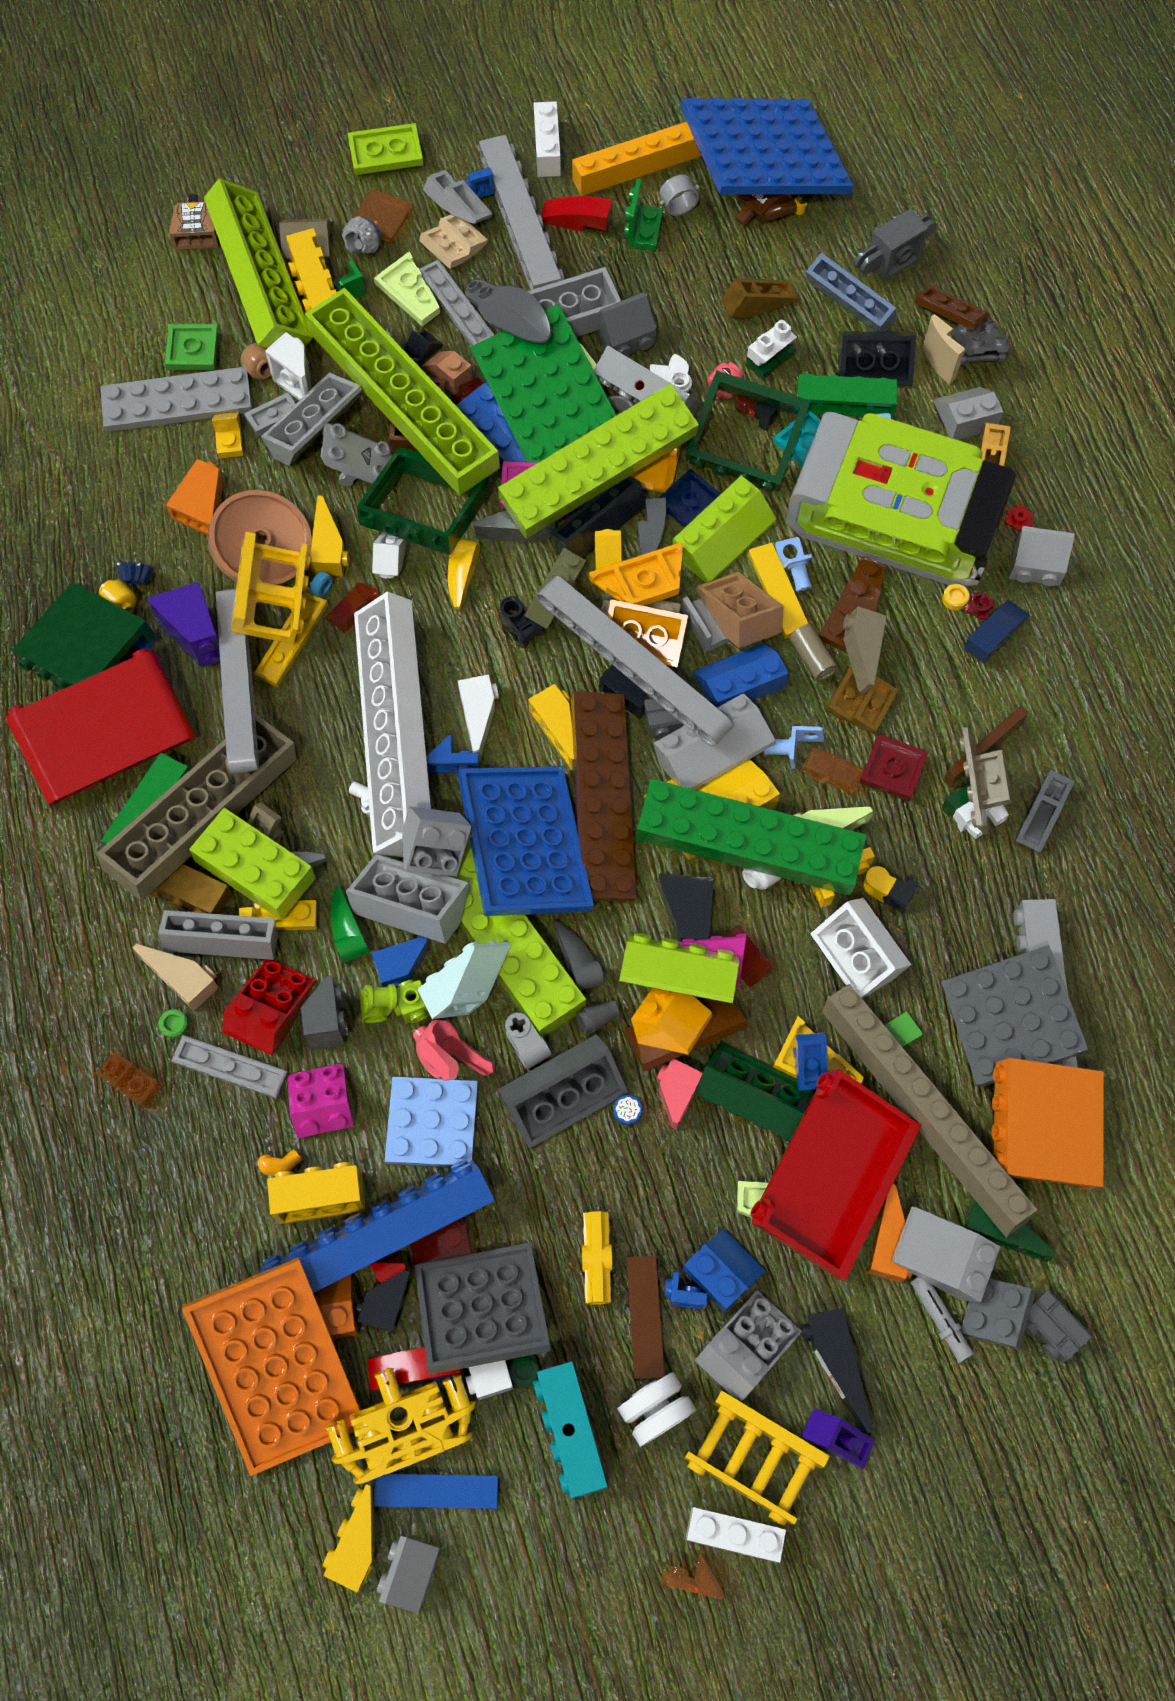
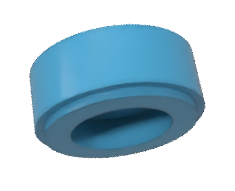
[309,571,333,598]

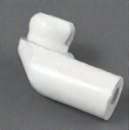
[349,781,370,815]

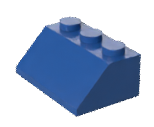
[693,643,789,708]

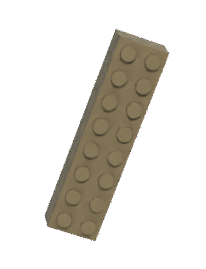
[96,713,296,901]

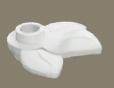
[650,354,692,392]

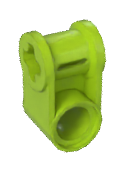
[360,984,397,1023]

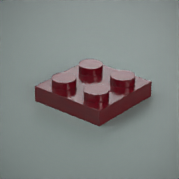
[860,734,928,801]

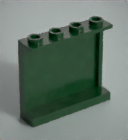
[12,582,156,690]

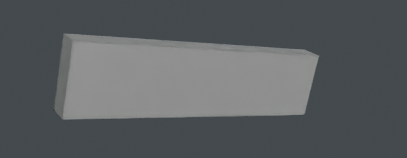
[171,1035,288,1100]

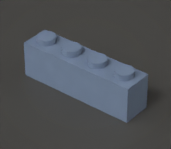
[806,253,898,331]

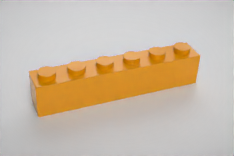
[572,122,702,196]

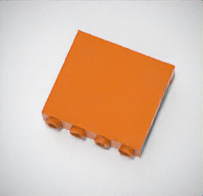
[991,1058,1104,1190]

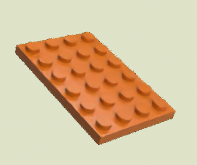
[182,1257,361,1476]

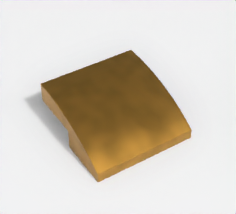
[825,665,898,733]

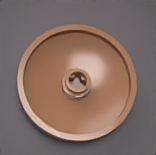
[208,490,312,586]

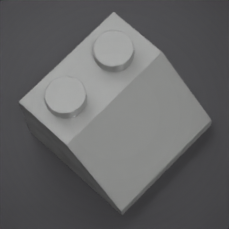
[934,387,1004,440]
[1009,526,1075,586]

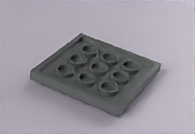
[941,945,1089,1088]
[414,1242,551,1375]

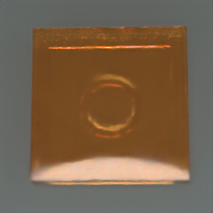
[352,188,413,243]

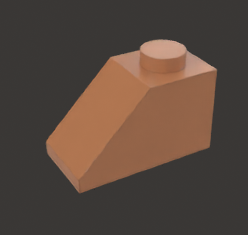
[422,351,473,397]

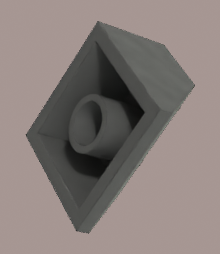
[600,292,656,357]

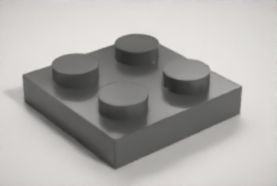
[961,1279,1036,1350]

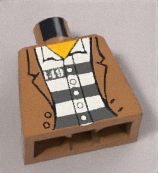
[169,194,219,250]

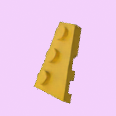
[773,1016,864,1084]

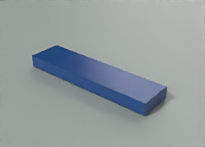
[373,1474,498,1509]

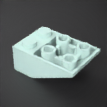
[418,941,511,1019]

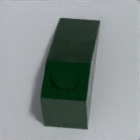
[963,1198,1055,1262]

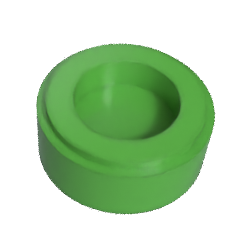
[158,1009,189,1039]

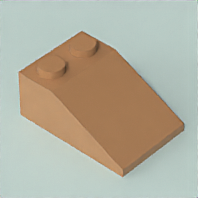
[696,572,783,648]

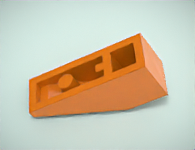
[867,1184,912,1283]

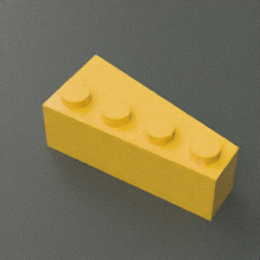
[286,228,337,313]

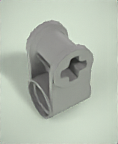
[505,1013,552,1070]

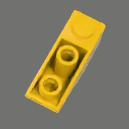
[323,1484,375,1593]

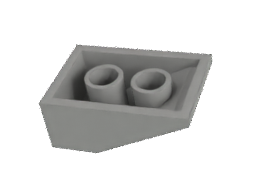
[891,1207,1000,1302]

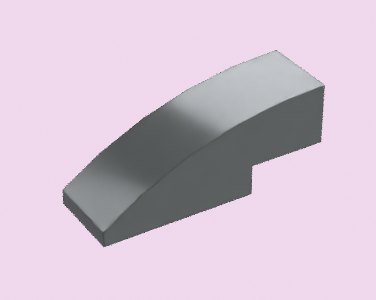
[637,498,666,556]
[1015,770,1075,853]

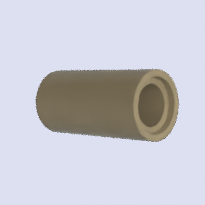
[790,624,838,681]

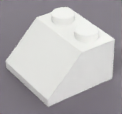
[265,332,311,400]

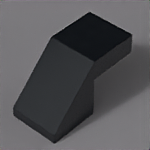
[401,330,443,367]

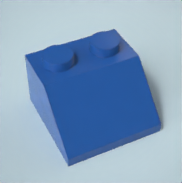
[682,1229,766,1313]

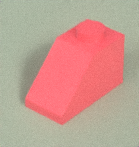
[656,1059,703,1130]

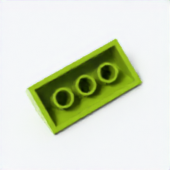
[672,476,777,583]
[619,933,739,1003]

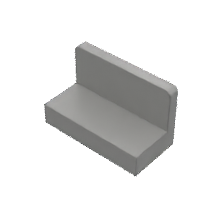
[681,596,728,653]

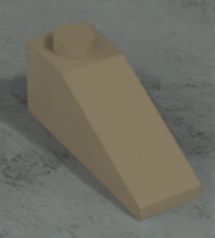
[843,606,887,694]

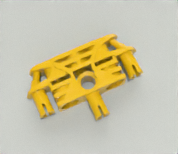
[325,1367,476,1484]

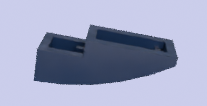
[964,600,1029,664]

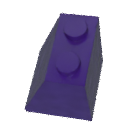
[148,582,220,667]

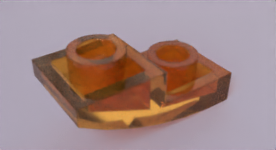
[801,748,864,795]
[95,1051,162,1108]

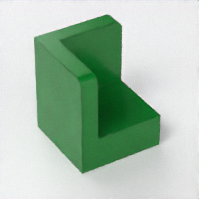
[333,260,366,299]

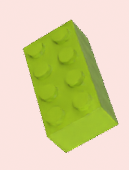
[189,808,316,921]

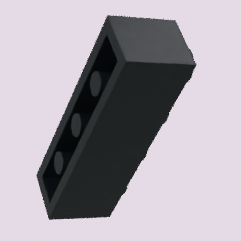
[550,476,646,558]

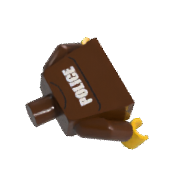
[735,194,807,226]

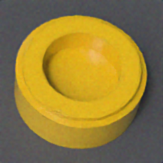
[942,584,970,611]

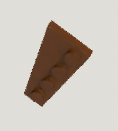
[819,556,886,654]

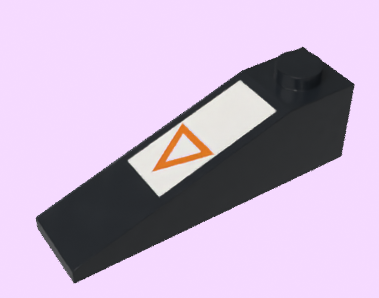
[802,1308,874,1434]

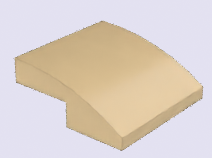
[419,214,488,269]
[923,314,965,385]

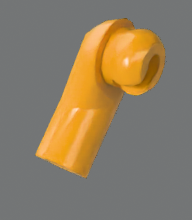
[257,1149,303,1176]

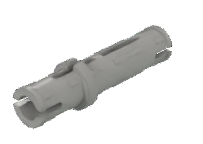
[910,1277,975,1363]

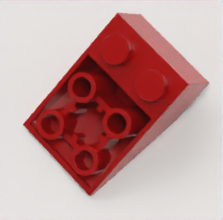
[222,959,316,1056]

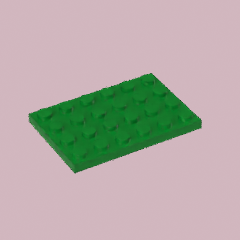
[470,304,617,463]

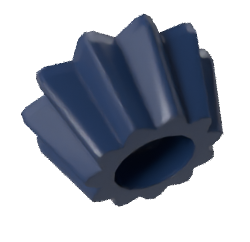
[116,562,154,585]

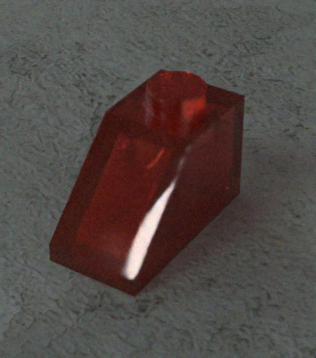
[410,1221,471,1267]

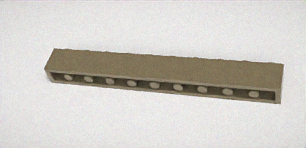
[822,984,1037,1237]

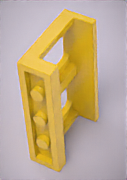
[230,532,311,644]

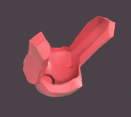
[413,1020,495,1081]

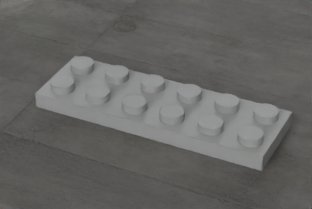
[100,367,252,432]

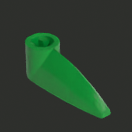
[330,886,370,964]

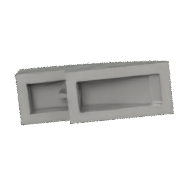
[423,170,492,224]

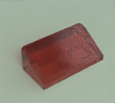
[325,582,378,633]
[724,925,773,989]

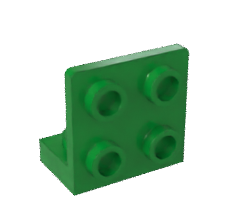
[624,179,664,252]

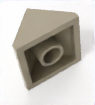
[279,219,330,261]

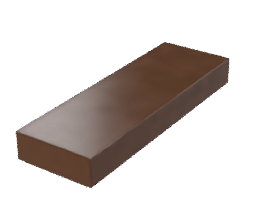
[915,285,989,331]

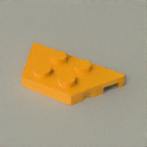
[589,542,683,606]

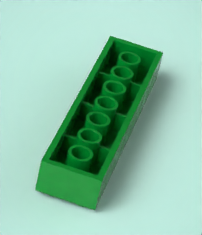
[635,779,867,895]

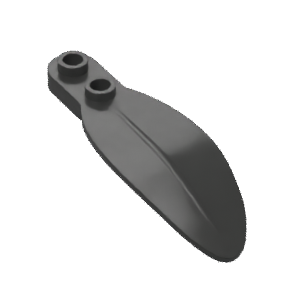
[465,280,551,343]

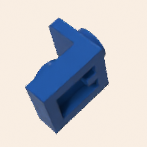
[465,167,494,198]
[664,1271,707,1310]

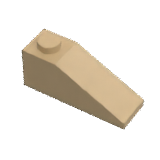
[132,944,219,1011]

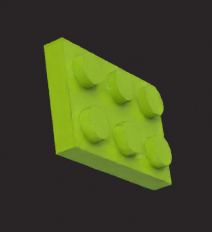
[347,123,423,175]

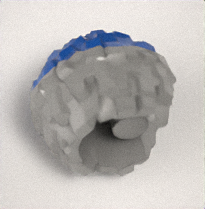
[342,216,380,254]

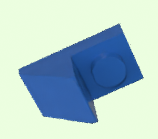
[426,735,479,774]
[793,1032,827,1091]

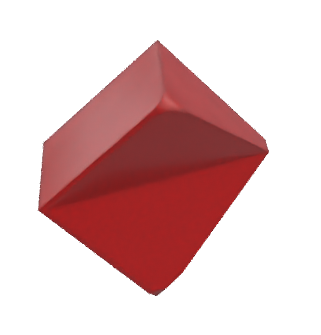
[370,1254,408,1284]

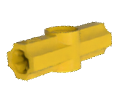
[582,1211,612,1305]

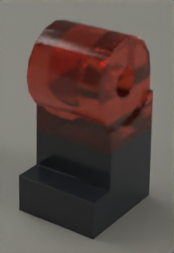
[735,395,780,431]

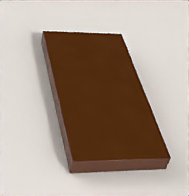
[622,997,748,1071]

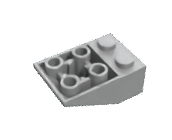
[695,1290,802,1402]

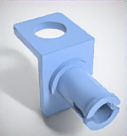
[775,537,813,592]
[764,726,824,769]

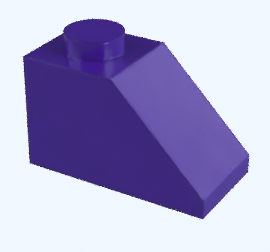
[802,1409,875,1469]

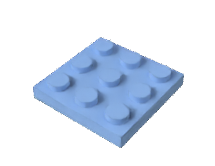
[385,1077,478,1167]

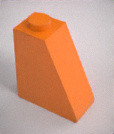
[166,459,223,535]

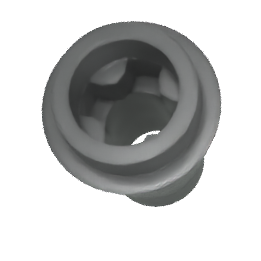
[576,1000,620,1034]

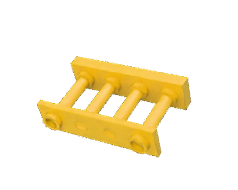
[684,1391,830,1527]

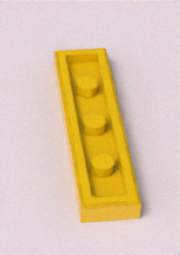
[748,543,808,639]
[254,591,328,687]

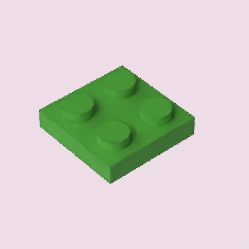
[165,324,219,370]

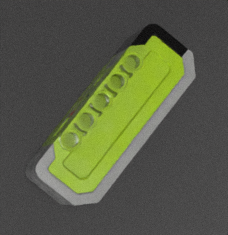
[786,412,1016,587]

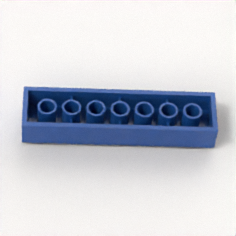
[259,1160,494,1292]

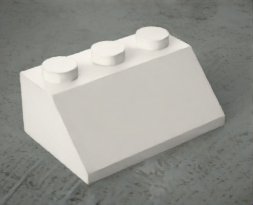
[810,898,911,999]

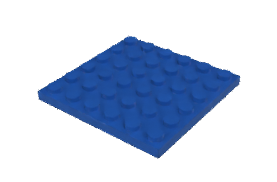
[680,97,854,195]

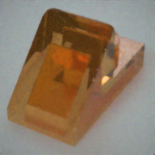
[659,1552,724,1600]

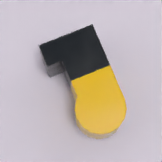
[863,866,919,914]

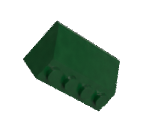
[694,1042,817,1141]

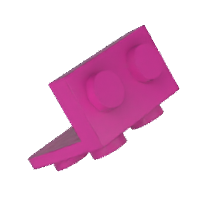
[287,1064,354,1138]

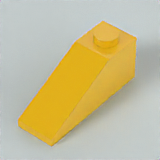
[310,496,349,576]
[528,684,574,770]

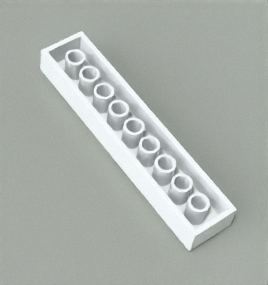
[354,591,431,859]

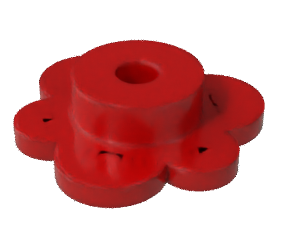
[1005,505,1033,531]

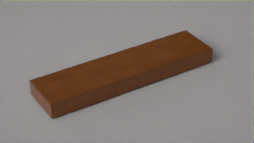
[944,706,1029,788]
[626,1255,665,1380]

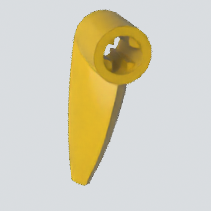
[447,538,480,610]

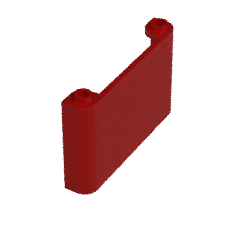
[5,648,197,806]
[750,1069,921,1281]

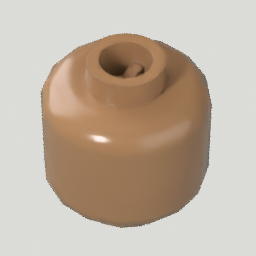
[240,343,271,380]

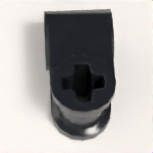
[500,596,544,648]

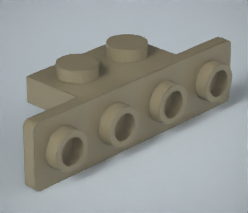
[960,726,1012,835]

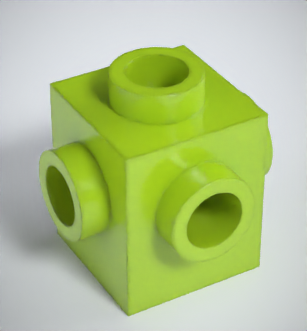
[394,980,430,1024]

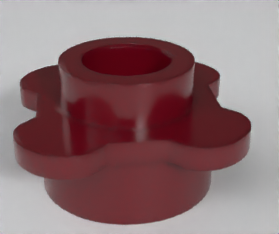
[965,592,995,620]

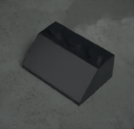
[838,331,916,386]

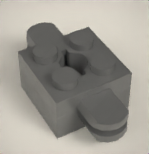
[854,209,937,282]

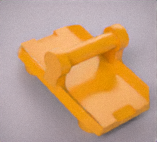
[630,445,681,493]

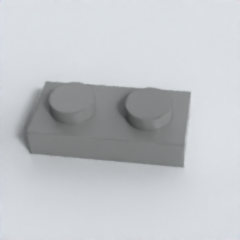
[244,392,295,437]

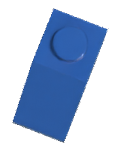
[372,937,429,988]

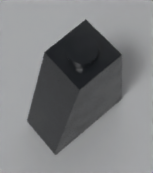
[657,873,714,942]

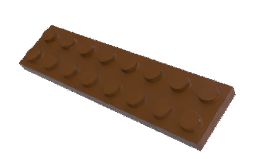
[571,691,637,902]

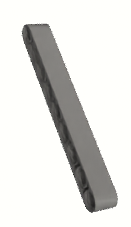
[537,576,733,747]
[216,588,259,775]

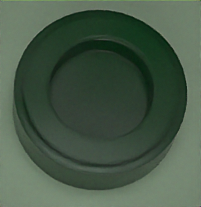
[509,1356,539,1388]

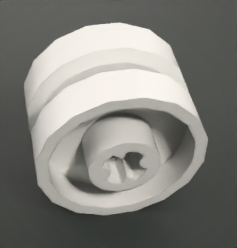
[617,1372,696,1447]

